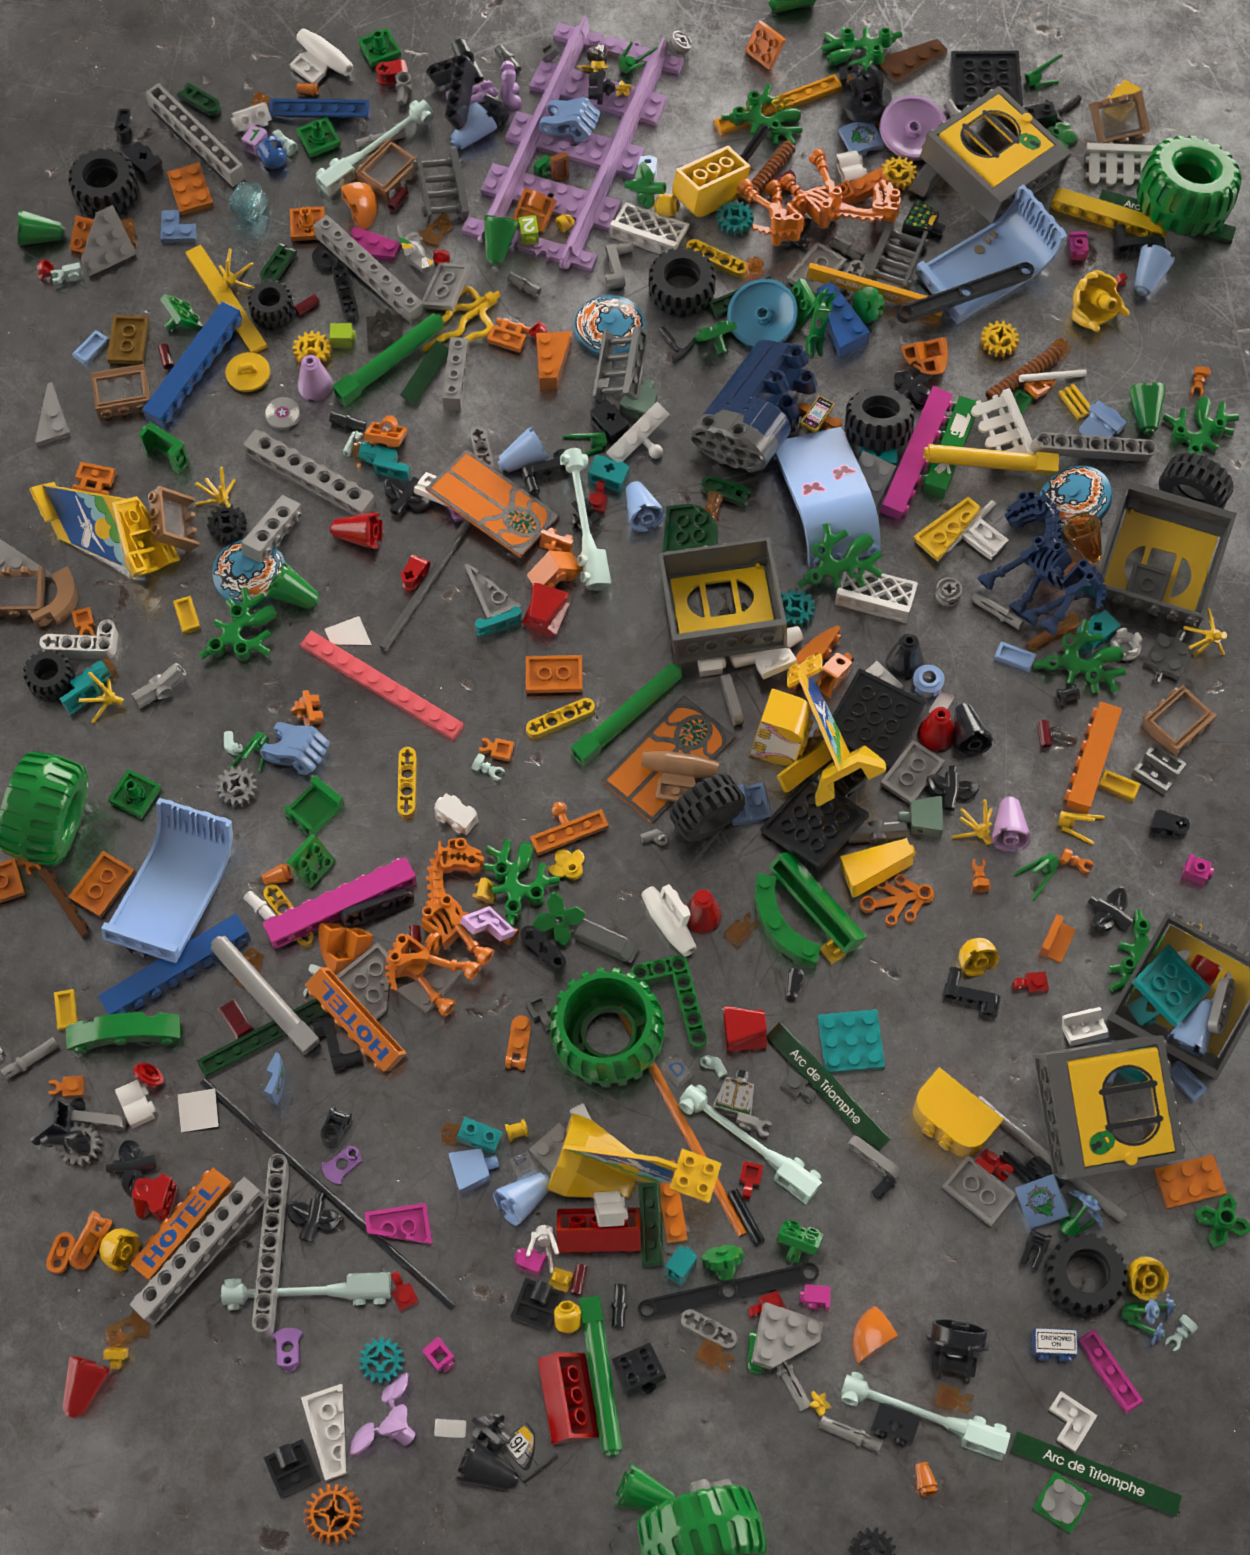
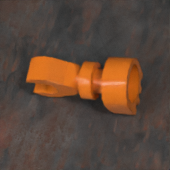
[1190,366,1211,398]
[1059,848,1094,875]
[971,858,991,892]

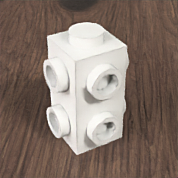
[231,102,272,133]
[434,793,478,836]

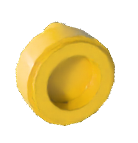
[555,214,575,233]

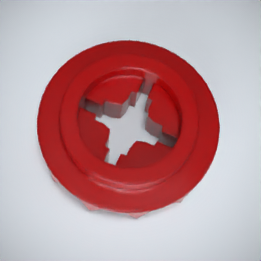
[132,1062,164,1088]

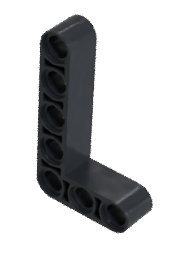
[426,54,476,130]

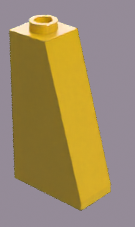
[840,838,916,898]

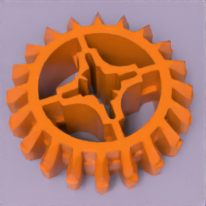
[304,1484,363,1545]

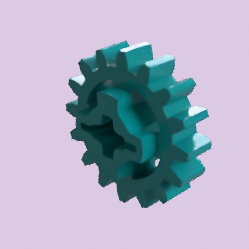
[716,200,754,236]
[781,588,816,627]
[358,1337,405,1385]

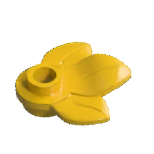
[577,61,608,72]
[548,849,585,880]

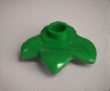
[1047,122,1079,149]

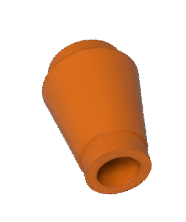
[262,864,292,885]
[915,1462,938,1497]

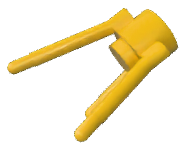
[1058,811,1105,845]

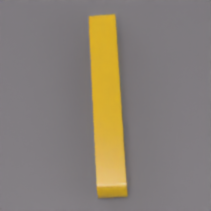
[1050,188,1168,239]

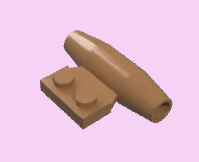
[641,751,719,802]

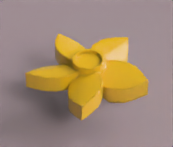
[615,81,632,97]
[771,93,791,113]
[810,1391,832,1416]

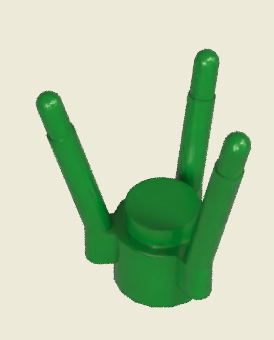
[618,41,658,74]
[1025,54,1063,88]
[562,432,607,456]
[229,732,270,772]
[1014,853,1060,900]

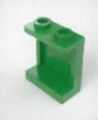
[139,422,190,475]
[283,775,345,835]

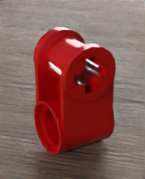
[376,60,408,85]
[401,555,431,592]

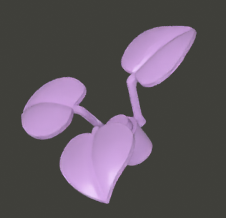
[349,1372,415,1457]

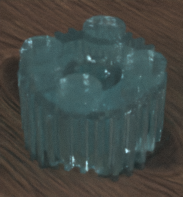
[228,182,269,222]

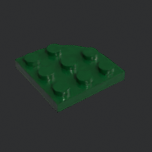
[663,504,718,552]

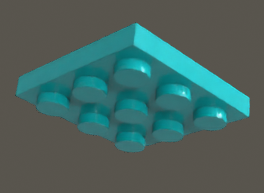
[1131,944,1211,1027]
[817,1009,885,1074]

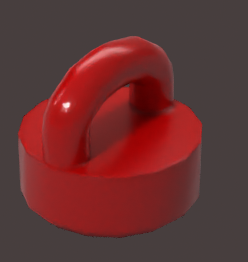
[433,249,450,266]
[37,259,55,279]
[530,321,547,339]

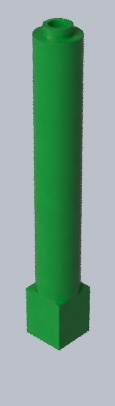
[332,313,444,406]
[571,663,682,767]
[579,1295,623,1457]

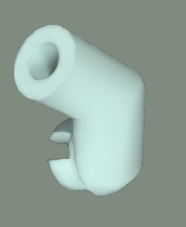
[343,431,364,457]
[224,731,243,755]
[700,1055,728,1078]

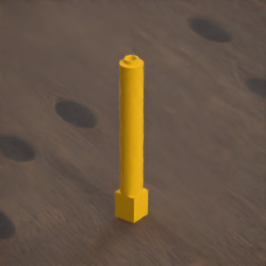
[923,444,1059,476]

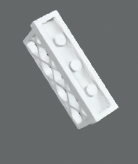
[609,203,689,255]
[834,568,918,623]

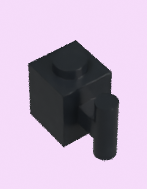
[483,94,509,127]

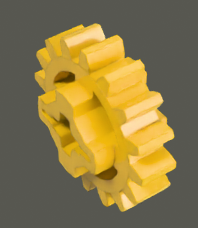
[881,156,917,191]
[981,321,1019,357]
[292,330,332,364]

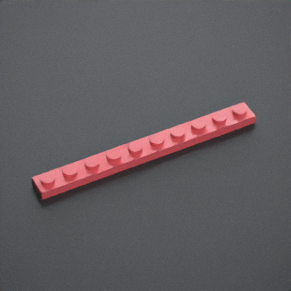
[300,630,464,741]

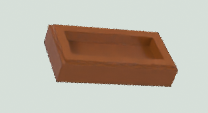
[550,151,570,182]

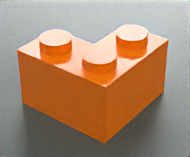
[527,551,583,588]

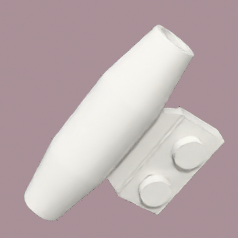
[289,29,353,84]
[729,626,803,679]
[641,884,697,957]

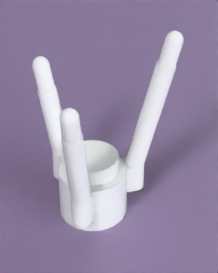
[526,1225,559,1274]

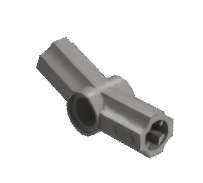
[131,663,186,708]

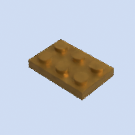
[107,315,150,364]

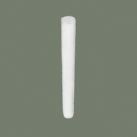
[1019,369,1087,382]
[947,500,996,552]

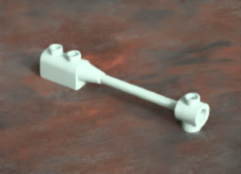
[315,100,434,197]
[560,448,611,591]
[679,1084,822,1205]
[221,1272,391,1310]
[840,1372,1010,1461]

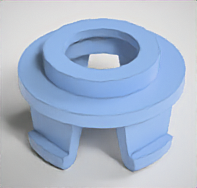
[913,665,945,697]

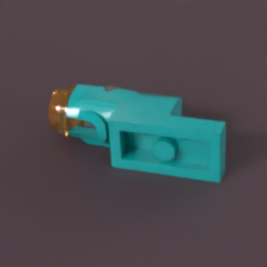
[352,441,411,481]
[60,658,117,715]

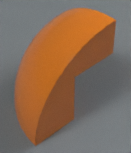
[340,182,378,230]
[901,337,948,374]
[318,923,374,975]
[852,1306,898,1364]

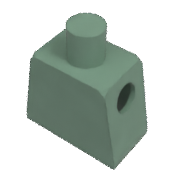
[619,379,658,420]
[898,796,943,838]

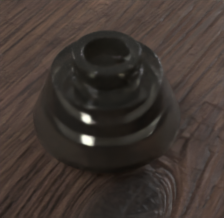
[586,44,608,64]

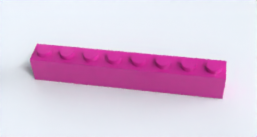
[879,386,953,520]
[263,857,417,950]

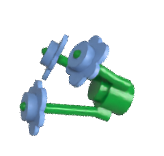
[1060,1190,1104,1236]
[1122,1294,1176,1346]

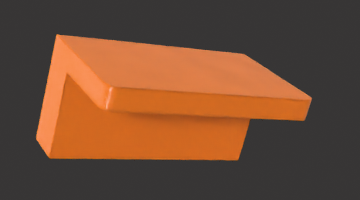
[1039,914,1076,963]

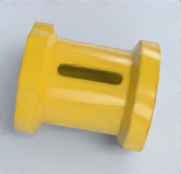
[505,1119,529,1142]

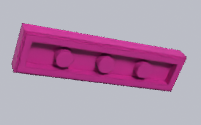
[1077,1329,1144,1414]

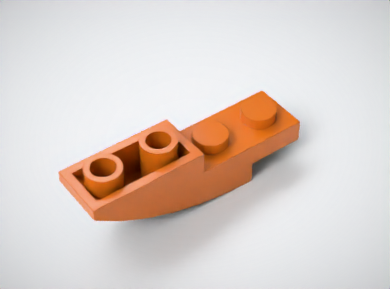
[835,167,888,205]
[792,625,842,690]

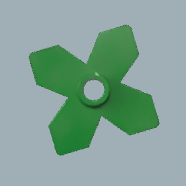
[532,892,585,945]
[1194,1194,1250,1249]

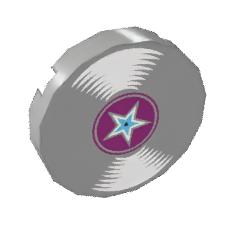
[265,397,301,431]

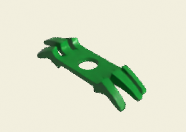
[805,288,837,357]

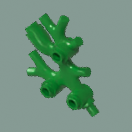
[821,27,903,74]
[721,84,803,146]
[1162,397,1239,454]
[796,523,883,589]
[198,587,277,661]
[1033,619,1126,694]
[484,839,560,927]
[1109,909,1186,999]

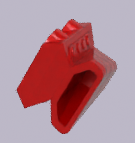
[522,582,569,636]
[723,1006,767,1052]
[132,1173,177,1223]

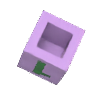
[241,124,268,156]

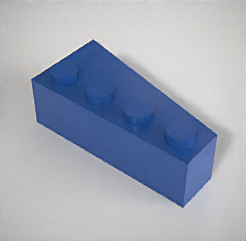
[816,281,870,359]

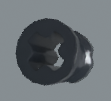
[1056,683,1081,705]

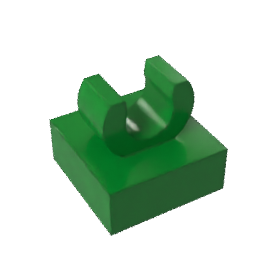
[534,154,551,179]

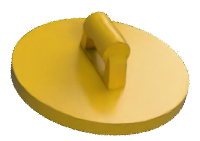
[225,352,270,392]

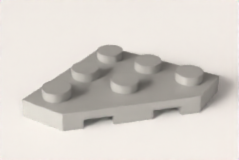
[81,205,136,276]
[336,942,389,1020]
[751,1302,824,1370]

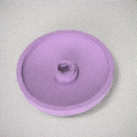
[880,95,947,161]

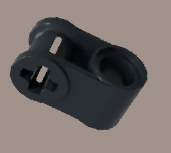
[834,768,867,799]
[1150,810,1190,839]
[320,1106,352,1148]

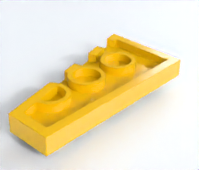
[913,496,981,562]

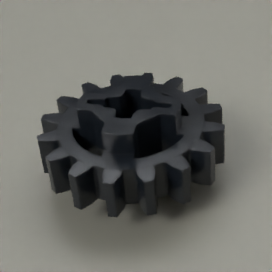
[207,504,248,544]
[849,1527,897,1555]

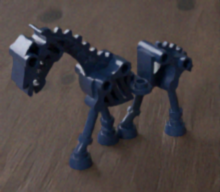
[977,490,1107,636]

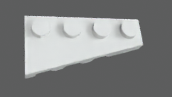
[301,1384,347,1481]

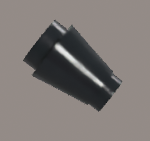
[786,968,805,999]

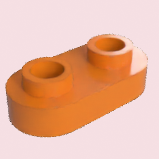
[46,1232,76,1274]

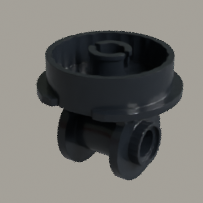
[841,65,892,123]
[926,1319,990,1385]

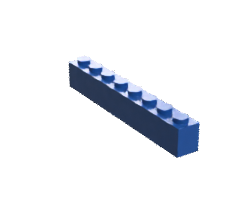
[142,301,243,428]
[98,913,251,1015]

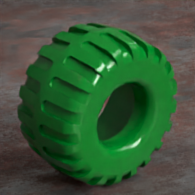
[1137,135,1242,237]
[0,751,88,866]
[550,968,665,1087]
[637,1485,767,1555]

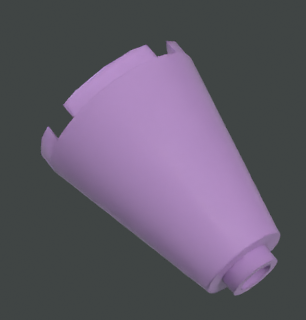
[297,355,333,401]
[992,797,1031,852]

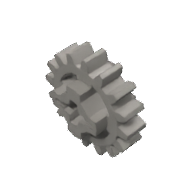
[215,766,258,808]
[56,1122,102,1167]

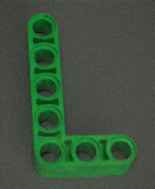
[631,955,707,1052]

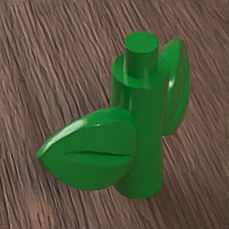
[624,161,667,209]

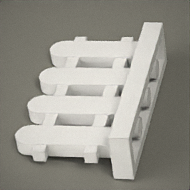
[1084,143,1155,187]
[971,388,1035,454]

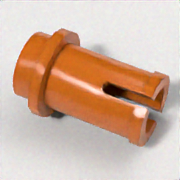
[296,82,319,96]

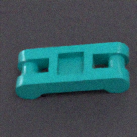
[475,606,522,637]

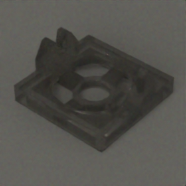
[366,309,403,350]

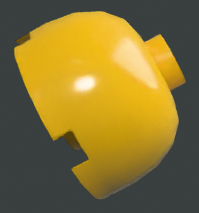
[958,938,1000,977]
[99,1228,141,1272]
[1125,1256,1169,1301]

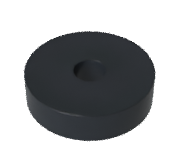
[312,245,340,272]

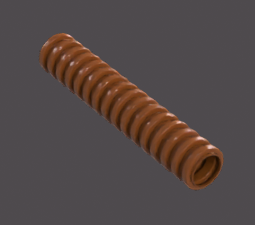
[737,141,796,207]
[985,346,1061,401]

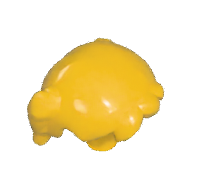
[1072,270,1130,332]

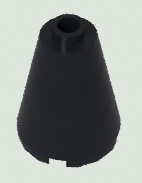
[887,634,924,679]
[954,703,993,757]
[455,1439,518,1490]

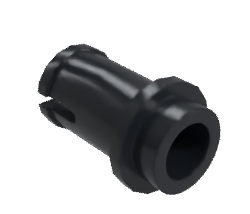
[871,1174,897,1201]

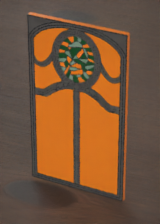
[425,449,560,557]
[601,696,736,824]

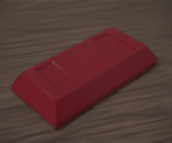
[218,999,255,1039]

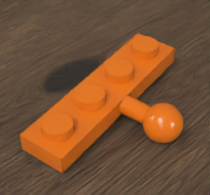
[530,802,609,856]

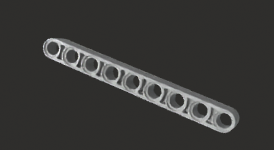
[252,1154,290,1338]

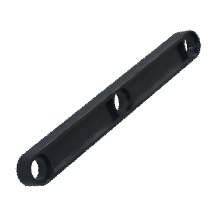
[896,262,1034,324]
[638,1263,819,1320]

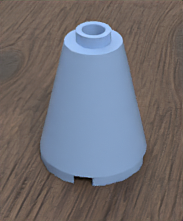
[450,102,497,150]
[1134,244,1175,296]
[497,427,549,472]
[626,482,665,532]
[1168,998,1213,1057]
[493,1173,550,1226]

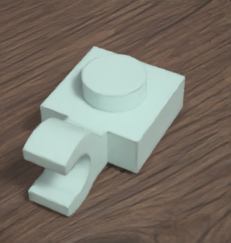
[51,263,84,285]

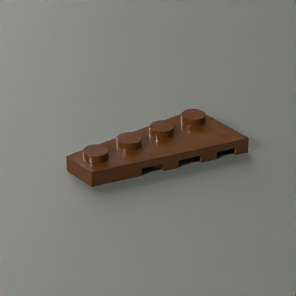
[875,39,948,85]
[38,867,89,939]

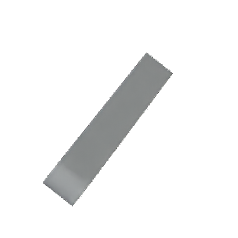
[1031,432,1157,462]

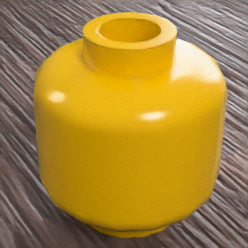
[653,194,680,217]
[554,1301,582,1334]

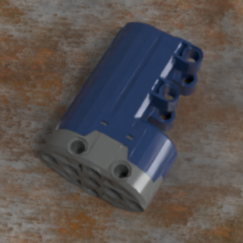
[691,340,819,472]

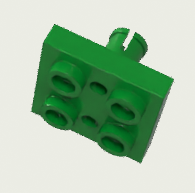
[357,28,402,67]
[296,117,341,158]
[790,278,816,329]
[160,294,203,332]
[694,320,737,354]
[108,769,162,819]
[286,834,336,889]
[776,1220,824,1263]

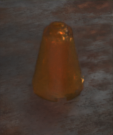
[1063,512,1102,563]

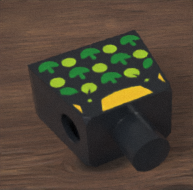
[902,199,946,239]

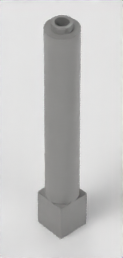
[210,936,320,1055]

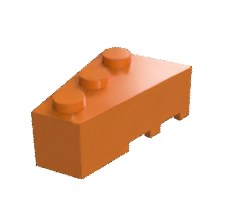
[536,331,572,390]

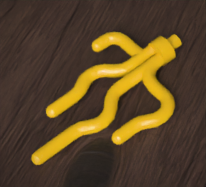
[422,286,501,352]

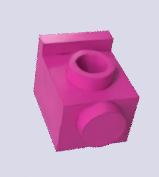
[1067,231,1089,260]
[1181,853,1214,885]
[514,1248,547,1277]
[800,1285,831,1312]
[422,1337,455,1372]

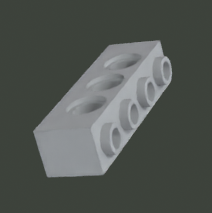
[442,337,469,411]
[241,495,302,563]

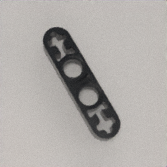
[332,262,359,322]
[340,887,414,927]

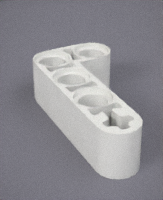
[39,620,118,660]

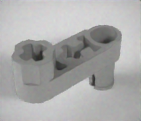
[605,241,633,290]

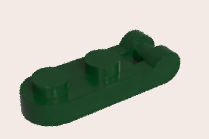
[177,83,221,115]
[260,243,297,282]
[701,475,753,508]

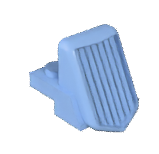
[1079,400,1127,437]

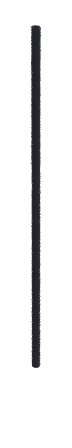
[200,1078,456,1310]

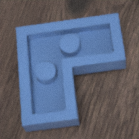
[160,210,197,243]

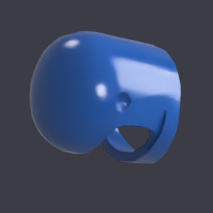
[257,136,287,169]

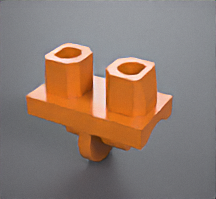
[539,528,574,552]
[290,690,324,726]

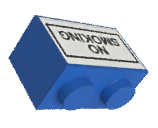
[1032,1328,1078,1362]

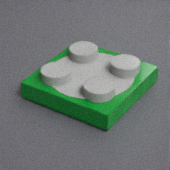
[1033,1471,1092,1534]

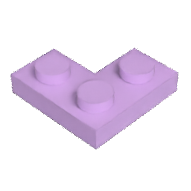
[460,906,516,941]

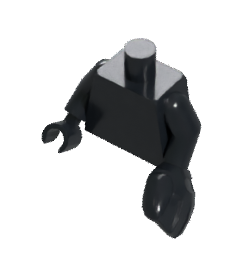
[30,1097,91,1156]

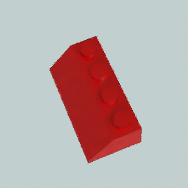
[556,1207,640,1253]
[538,1352,599,1444]

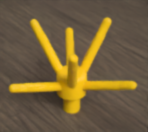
[219,248,255,291]
[194,467,236,508]
[1183,608,1227,657]
[79,672,124,723]
[952,799,993,845]

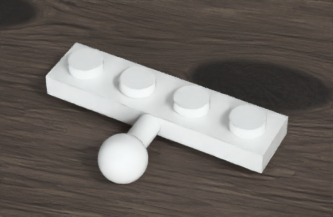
[606,402,670,462]

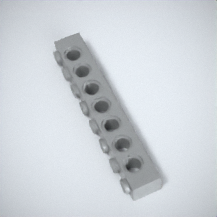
[145,83,246,187]
[314,215,423,324]
[243,429,376,516]
[129,1177,268,1326]

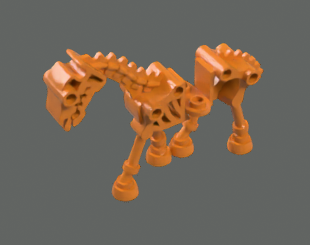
[737,148,901,246]
[385,838,520,1017]

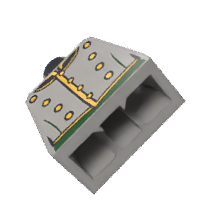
[713,1070,754,1118]

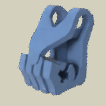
[539,97,600,142]
[260,722,330,775]

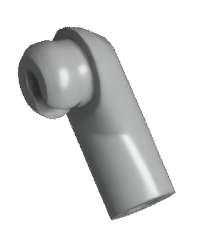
[640,829,669,845]

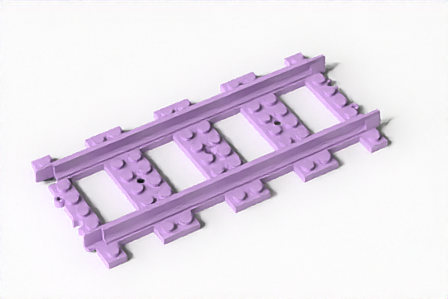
[462,15,684,272]

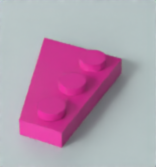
[349,226,402,260]
[364,1203,432,1245]

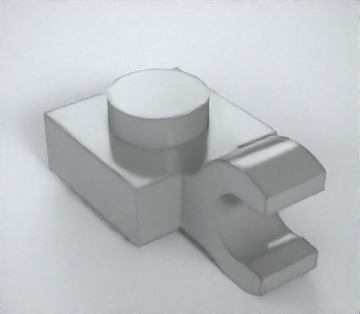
[735,1112,772,1138]

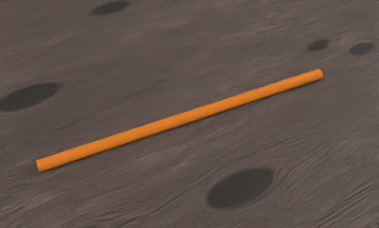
[617,1005,748,1237]

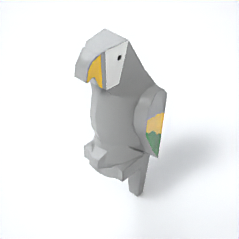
[396,224,434,273]

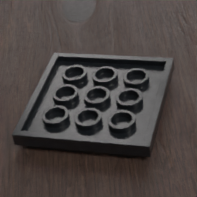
[951,50,1023,109]
[832,668,927,769]
[760,775,869,871]

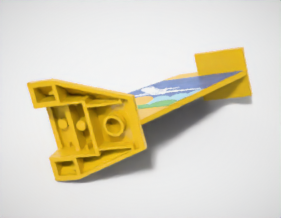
[29,482,180,578]
[787,653,886,807]
[546,1113,722,1203]

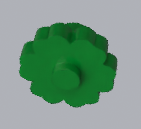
[852,287,885,323]
[701,1245,745,1280]

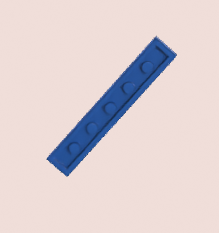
[269,98,370,118]

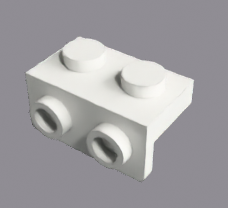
[1062,1007,1109,1046]

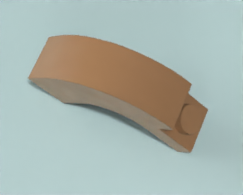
[30,566,78,629]

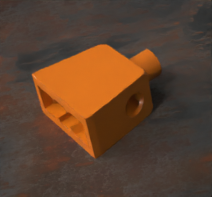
[817,653,854,698]

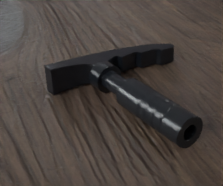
[1045,95,1082,123]
[659,326,696,362]

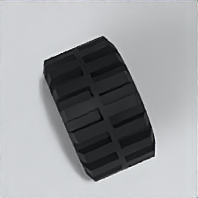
[247,279,294,328]
[23,649,75,701]

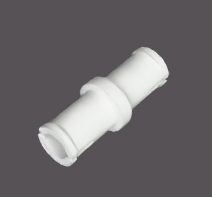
[243,890,278,921]

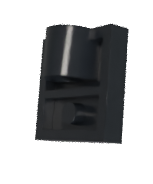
[510,1278,565,1333]
[612,1342,667,1395]
[263,1439,320,1498]

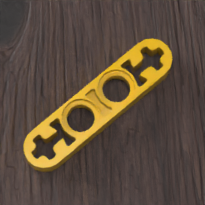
[686,239,748,278]
[526,698,595,739]
[397,747,417,819]
[263,885,315,948]

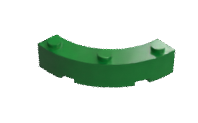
[754,872,821,971]
[66,1012,180,1054]

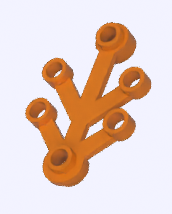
[860,874,934,927]

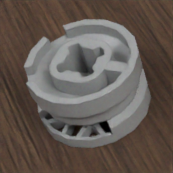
[666,31,692,58]
[935,577,962,607]

